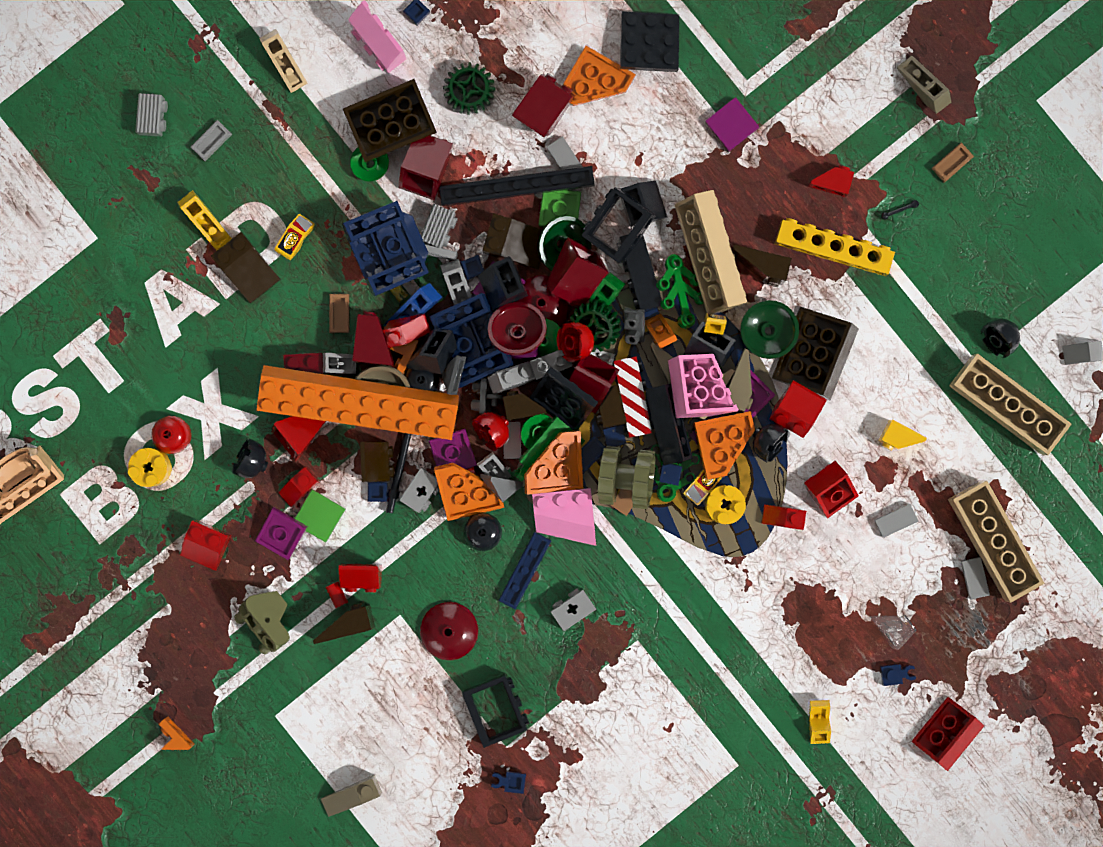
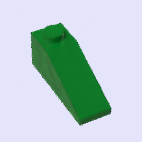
[581,273,625,327]

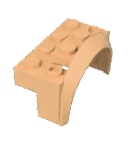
[0,446,64,524]

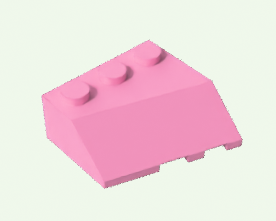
[348,0,406,74]
[668,354,739,418]
[532,488,596,546]

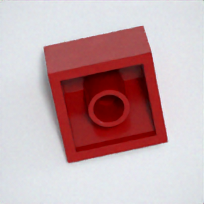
[770,380,827,438]
[804,461,859,519]
[180,520,232,571]
[338,564,382,592]

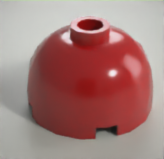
[557,322,594,362]
[472,412,509,451]
[151,416,192,454]

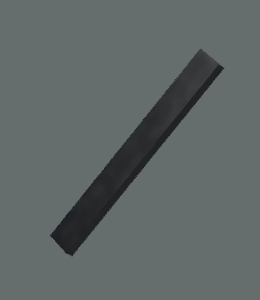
[439,166,595,206]

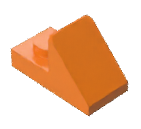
[645,313,677,349]
[389,340,420,375]
[159,716,195,750]

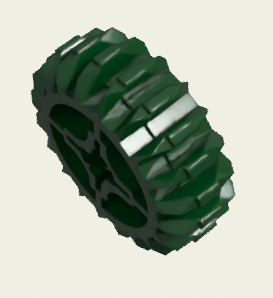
[443,62,495,115]
[569,300,621,352]

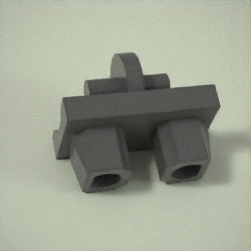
[624,308,645,344]
[471,378,503,414]

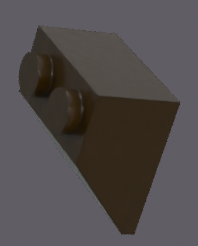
[596,384,627,429]
[503,391,546,422]

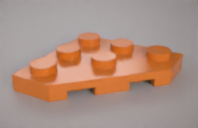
[563,46,636,106]
[693,411,755,481]
[524,430,583,495]
[434,463,504,521]

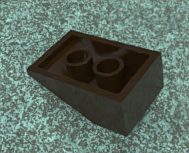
[482,213,542,270]
[211,232,281,303]
[731,244,792,287]
[360,442,394,482]
[313,602,375,644]

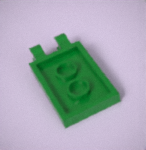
[514,416,585,481]

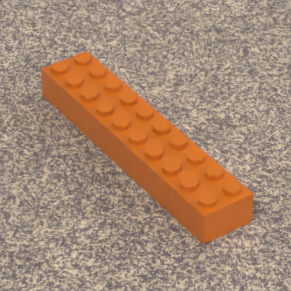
[256,365,459,440]

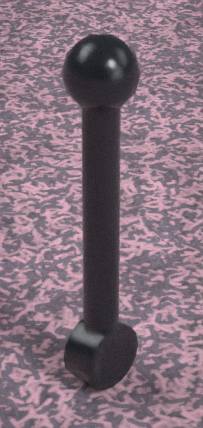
[881,200,919,220]

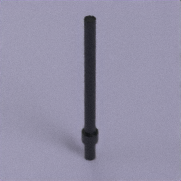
[386,433,412,514]

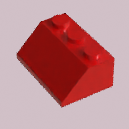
[911,697,984,771]

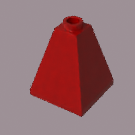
[271,416,326,462]

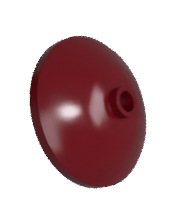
[516,275,571,326]
[488,302,547,355]
[420,602,478,660]

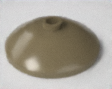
[355,365,410,388]

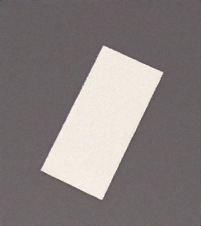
[504,422,521,459]

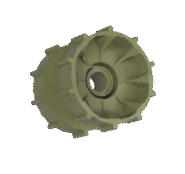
[597,446,656,509]

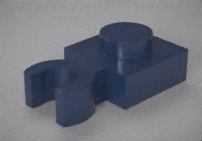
[880,664,916,686]
[491,771,526,794]

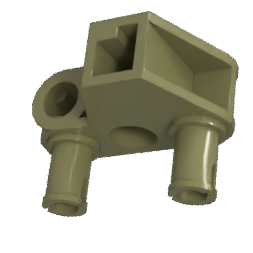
[234,591,290,655]

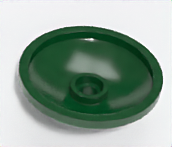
[538,216,592,271]
[740,300,799,359]

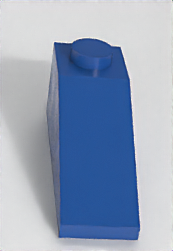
[384,283,442,326]

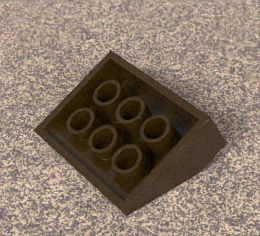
[343,79,437,163]
[772,306,859,400]

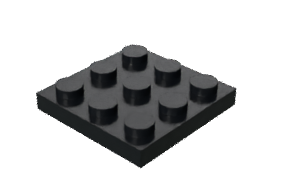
[620,11,679,72]
[530,367,598,431]

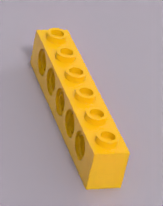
[774,218,895,276]

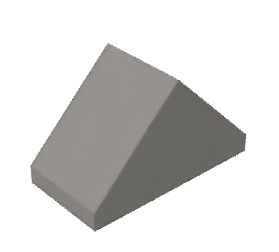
[1062,341,1103,365]
[323,353,356,374]
[477,452,511,479]

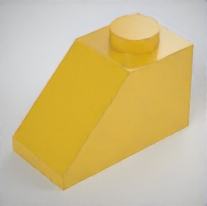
[879,419,927,451]

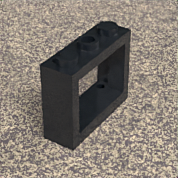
[581,187,656,263]
[462,674,530,748]

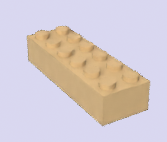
[675,190,747,314]
[949,354,1072,456]
[948,480,1045,603]

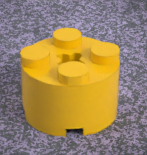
[128,448,172,487]
[705,485,746,524]

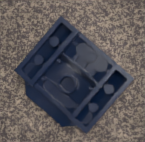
[342,201,429,297]
[430,293,514,388]

